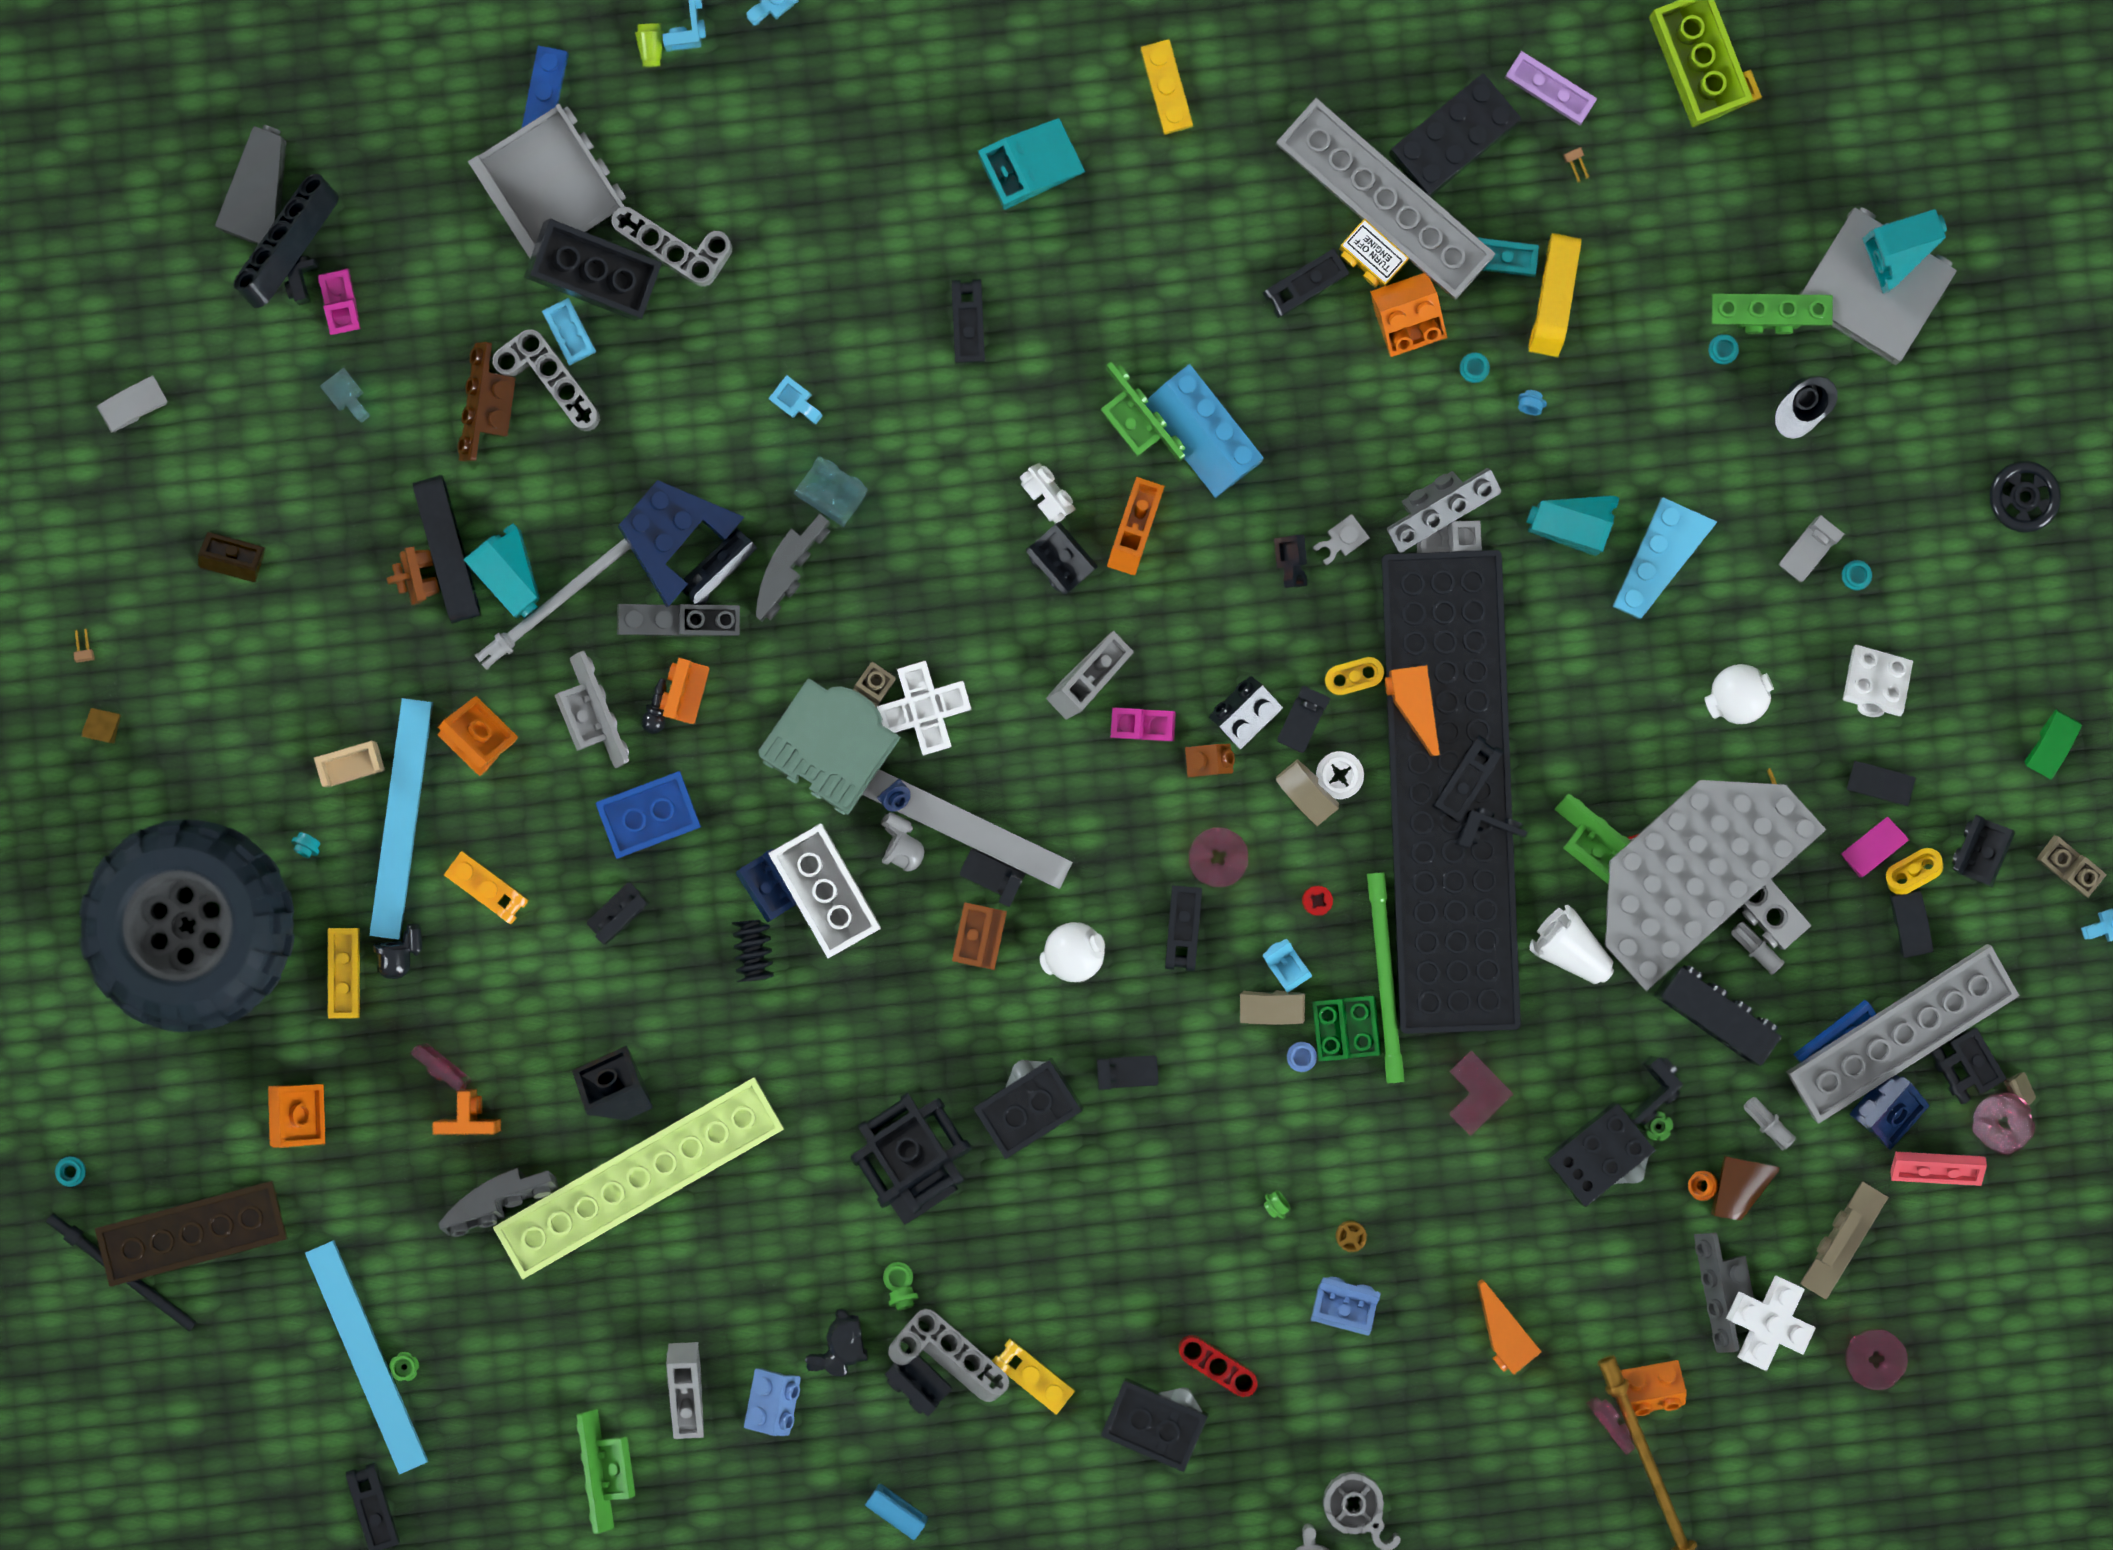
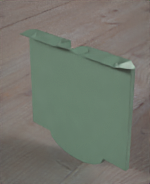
[759,678,901,815]

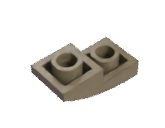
[853,662,896,708]
[1276,759,1339,826]
[2036,835,2107,898]
[1240,990,1305,1025]

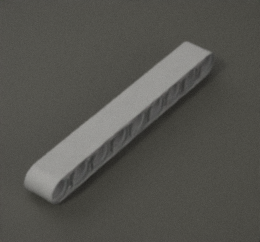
[862,770,1073,889]

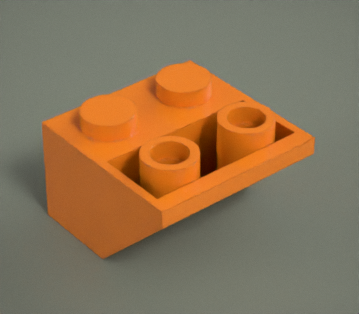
[1370,273,1447,357]

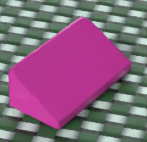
[1841,817,1909,877]

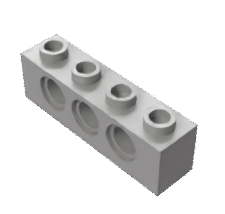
[1742,880,1812,950]

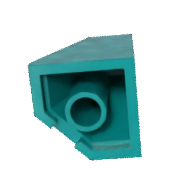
[1862,209,1947,294]
[1526,496,1619,556]
[464,523,540,619]

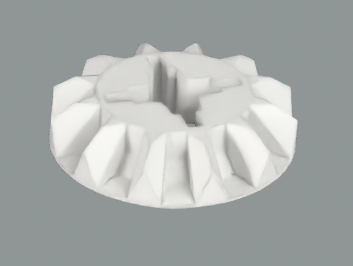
[1316,751,1364,799]

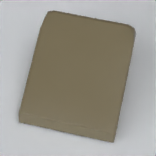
[2004,1072,2036,1108]

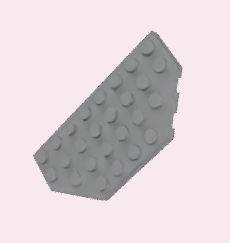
[1605,780,1826,991]

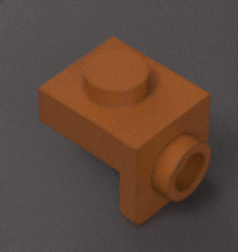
[1185,744,1235,777]

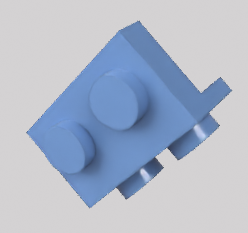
[1311,1277,1381,1336]
[744,1368,801,1436]

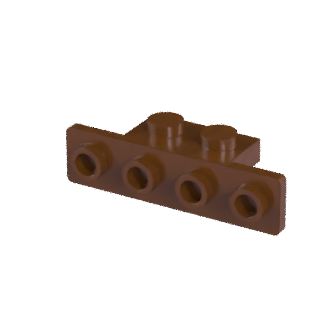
[457,342,516,462]

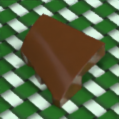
[1711,1156,1780,1220]

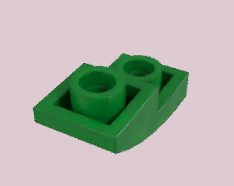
[2024,709,2082,780]

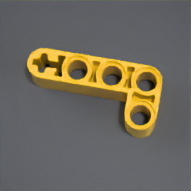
[1528,233,1582,357]

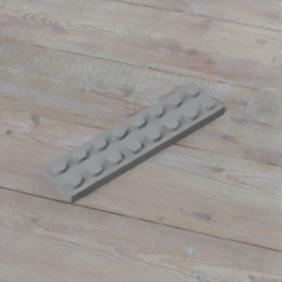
[1276,98,1495,300]
[1786,944,2020,1124]

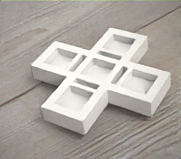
[877,661,972,756]
[1726,1275,1816,1371]

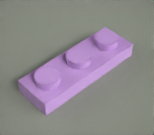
[1505,51,1597,126]

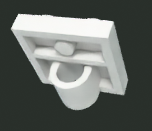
[1843,645,1913,717]

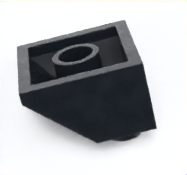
[572,1045,653,1120]

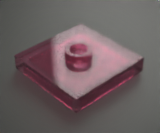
[410,1043,471,1091]

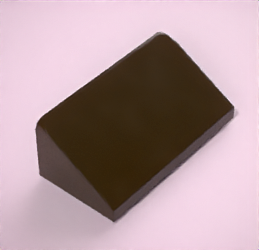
[198,532,265,582]

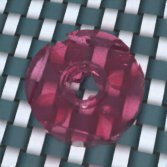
[1189,828,1248,887]
[1972,1092,2035,1155]
[1845,1329,1908,1390]

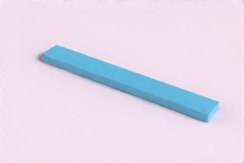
[369,698,433,940]
[305,1240,428,1474]

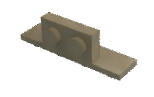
[1800,1181,1889,1300]

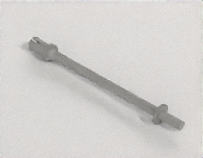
[475,538,631,670]

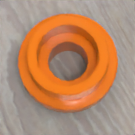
[1688,1171,1718,1201]

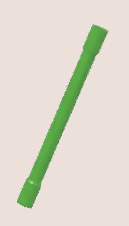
[1367,872,1405,1083]

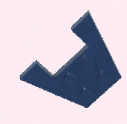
[618,480,744,607]

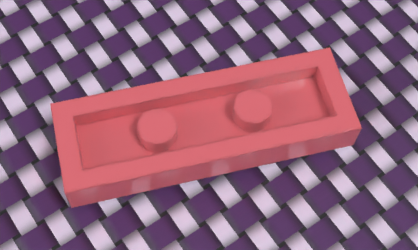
[1890,1152,1987,1186]

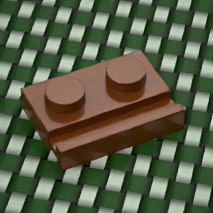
[952,902,1007,970]

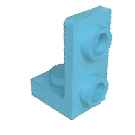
[662,0,706,51]

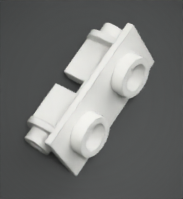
[1019,463,1076,524]

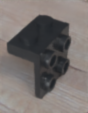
[1629,1056,1683,1125]

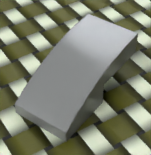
[97,376,167,433]
[1417,521,1482,553]

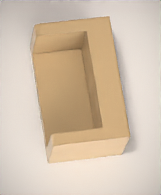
[314,741,385,788]

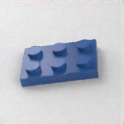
[596,771,701,859]

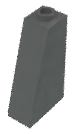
[215,125,286,245]

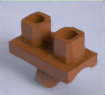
[386,547,439,605]

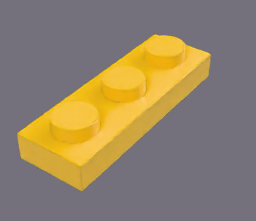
[1140,39,1193,135]
[328,928,360,1018]

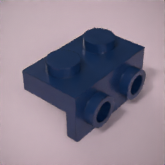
[735,849,797,923]

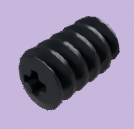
[732,920,774,982]

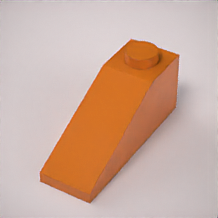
[1107,477,1165,576]
[1385,665,1440,757]
[1477,1279,1541,1375]

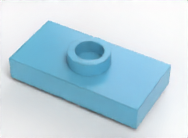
[542,298,596,365]

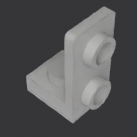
[1779,515,1844,582]

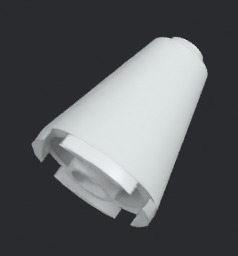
[1529,905,1614,984]

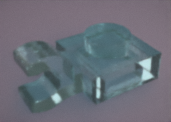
[320,368,370,423]

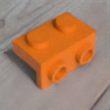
[660,658,710,724]
[1620,1360,1687,1416]

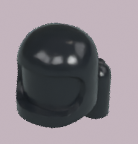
[373,924,422,979]

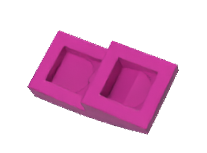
[318,268,360,335]
[1111,708,1176,742]

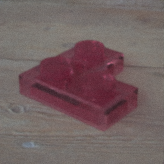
[1449,1051,1513,1136]
[1586,1396,1636,1455]

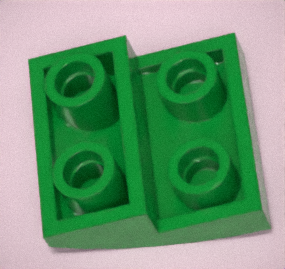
[1312,995,1382,1061]

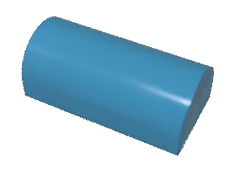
[865,1484,928,1541]

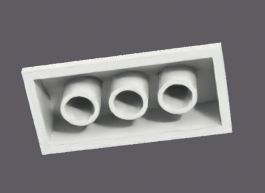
[768,824,881,958]

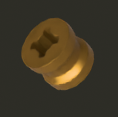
[1336,1221,1367,1252]

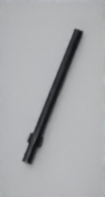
[46,1213,197,1332]

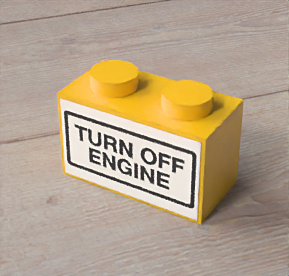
[1339,218,1409,287]

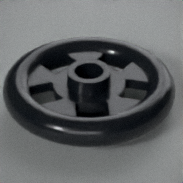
[1989,461,2061,533]

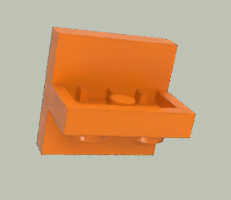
[437,696,519,776]
[268,1084,325,1148]
[433,1089,501,1134]

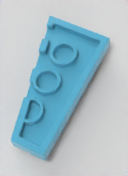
[1613,497,1717,619]

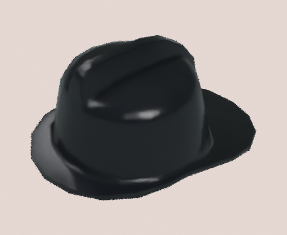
[1774,376,1838,439]

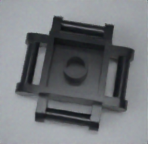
[850,1092,972,1214]

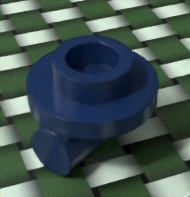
[876,778,911,812]

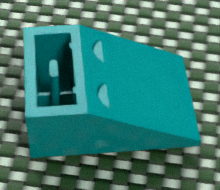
[978,118,1085,210]

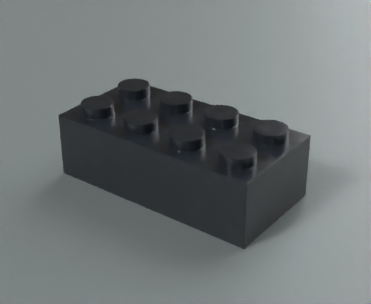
[1389,73,1522,197]
[524,218,662,321]
[1654,965,1782,1066]

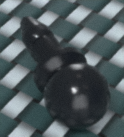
[641,678,667,734]

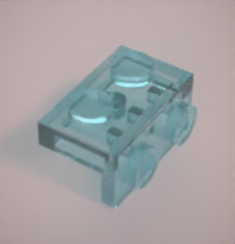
[794,456,868,527]

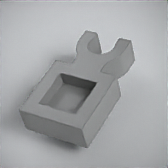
[1313,514,1369,566]

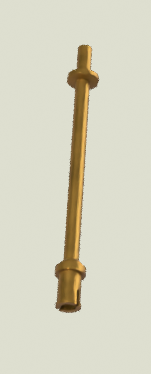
[1597,1355,1698,1550]

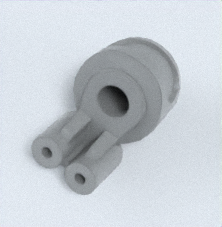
[881,812,924,871]

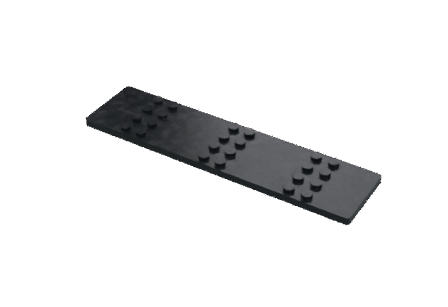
[1381,550,1521,1034]

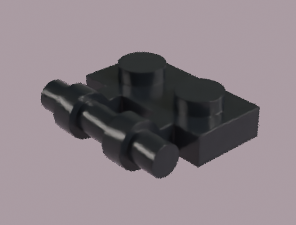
[1931,1027,2007,1105]

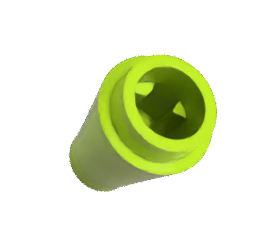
[635,23,665,67]

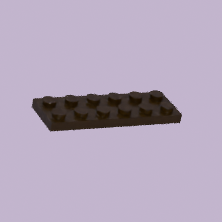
[95,1181,288,1287]

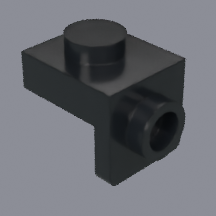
[284,256,320,305]

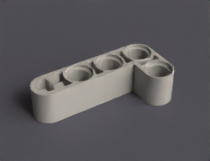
[612,207,732,287]
[493,329,600,431]
[888,1309,1009,1402]

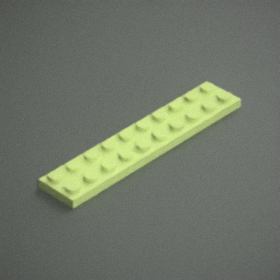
[493,1077,784,1280]

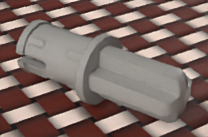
[1731,922,1785,975]
[1744,1097,1796,1151]

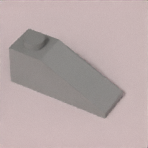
[1046,631,1134,720]
[666,1342,704,1439]

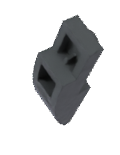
[756,514,831,622]
[617,604,740,636]
[439,1168,559,1237]

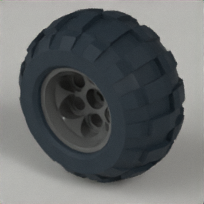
[79,819,295,1032]

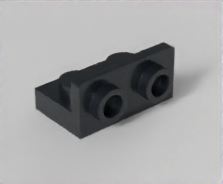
[587,882,650,945]

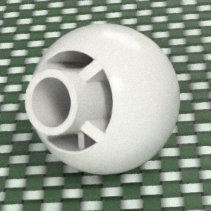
[1704,664,1774,724]
[1040,922,1105,982]

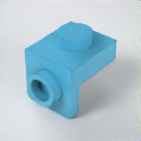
[1262,939,1312,993]

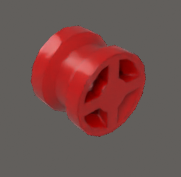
[1302,886,1333,915]

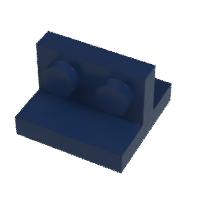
[1850,1075,1930,1150]

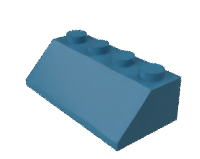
[1145,364,1264,498]

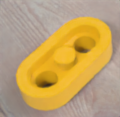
[1325,657,1384,696]
[1886,848,1943,895]

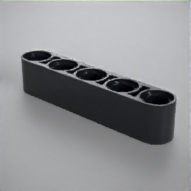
[234,174,339,308]
[413,475,481,624]

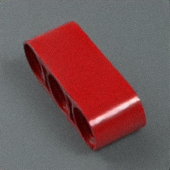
[1179,1335,1257,1397]

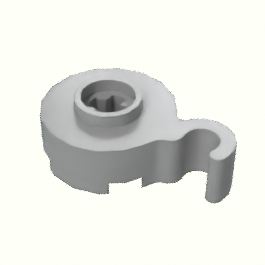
[1323,1471,1401,1550]

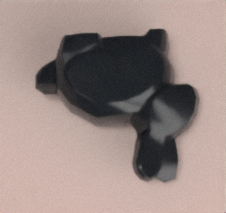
[805,1309,868,1377]

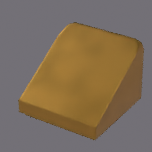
[81,708,121,744]

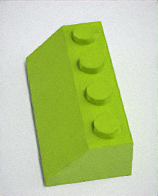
[1649,0,1753,128]

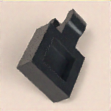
[1274,535,1307,588]

